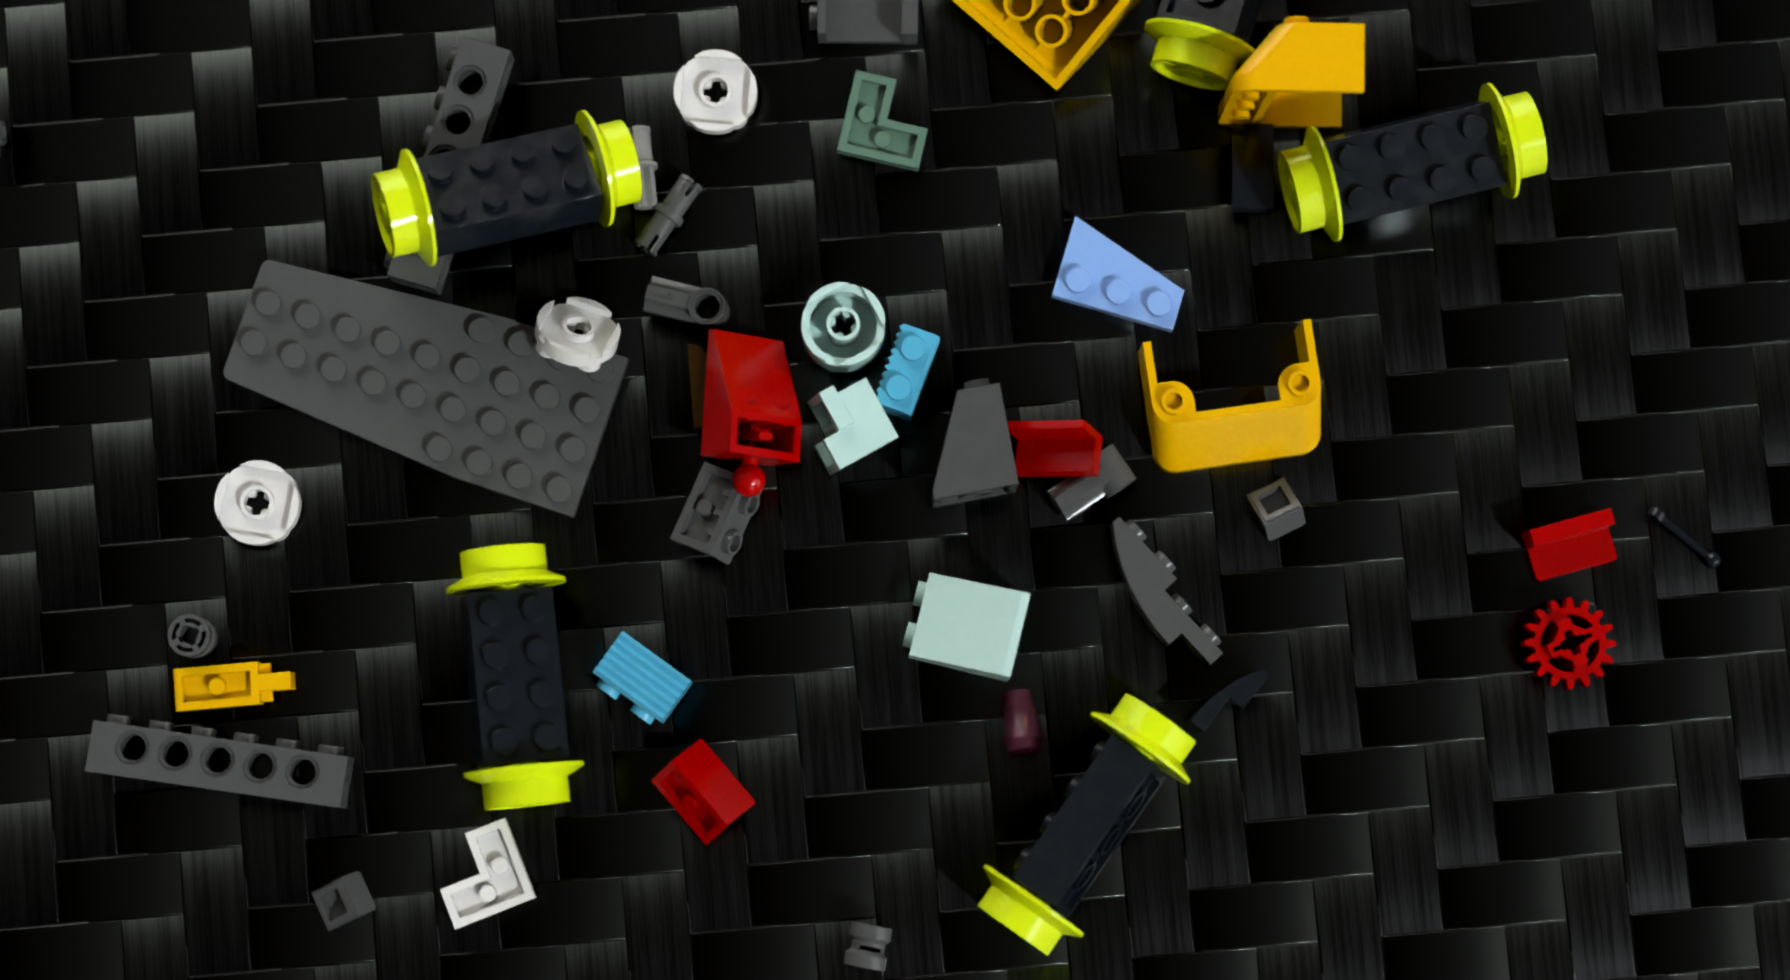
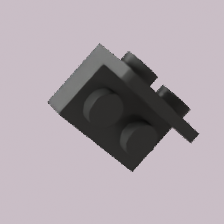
[670,462,762,565]

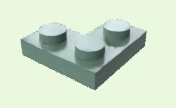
[837,70,928,172]

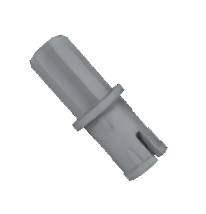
[627,125,658,210]

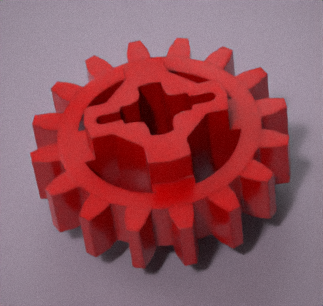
[1520,597,1616,690]

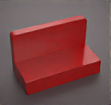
[1007,420,1103,477]
[1522,508,1617,582]
[651,739,755,845]

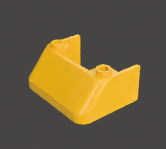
[1218,16,1365,129]
[1137,319,1321,473]

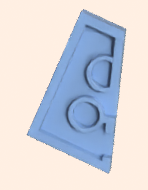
[1051,216,1184,333]

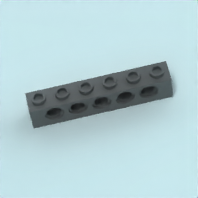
[384,36,514,296]
[85,714,354,809]

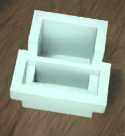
[807,377,899,475]

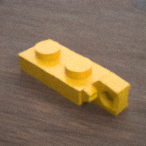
[173,661,296,712]

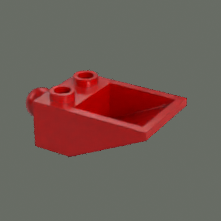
[701,329,802,497]

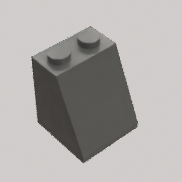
[931,378,1019,508]

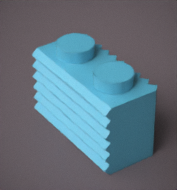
[876,323,940,421]
[593,631,693,725]

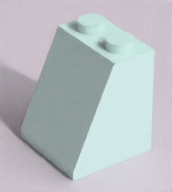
[903,572,1031,682]

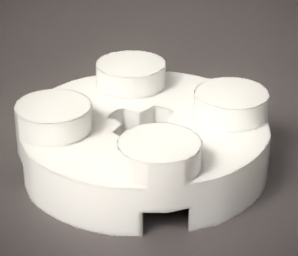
[673,49,758,135]
[534,296,621,372]
[214,460,302,546]

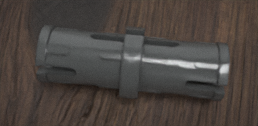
[633,173,703,257]

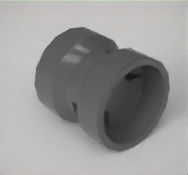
[167,614,218,659]
[843,921,893,972]

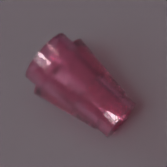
[1002,689,1045,754]

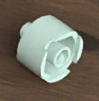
[801,282,886,373]

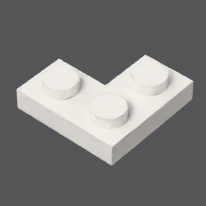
[440,818,537,930]

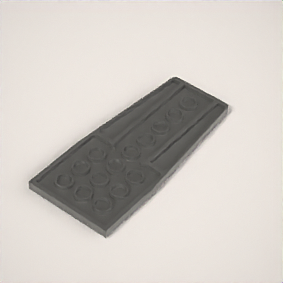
[223,260,629,518]

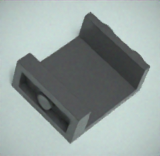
[809,0,918,44]

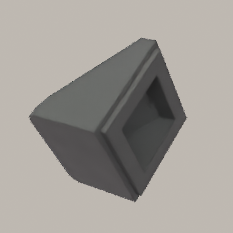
[1246,477,1306,541]
[311,871,376,932]

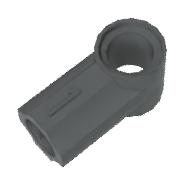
[643,276,730,330]
[1047,444,1137,522]

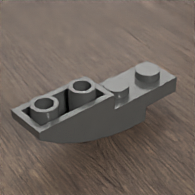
[1110,517,1223,667]

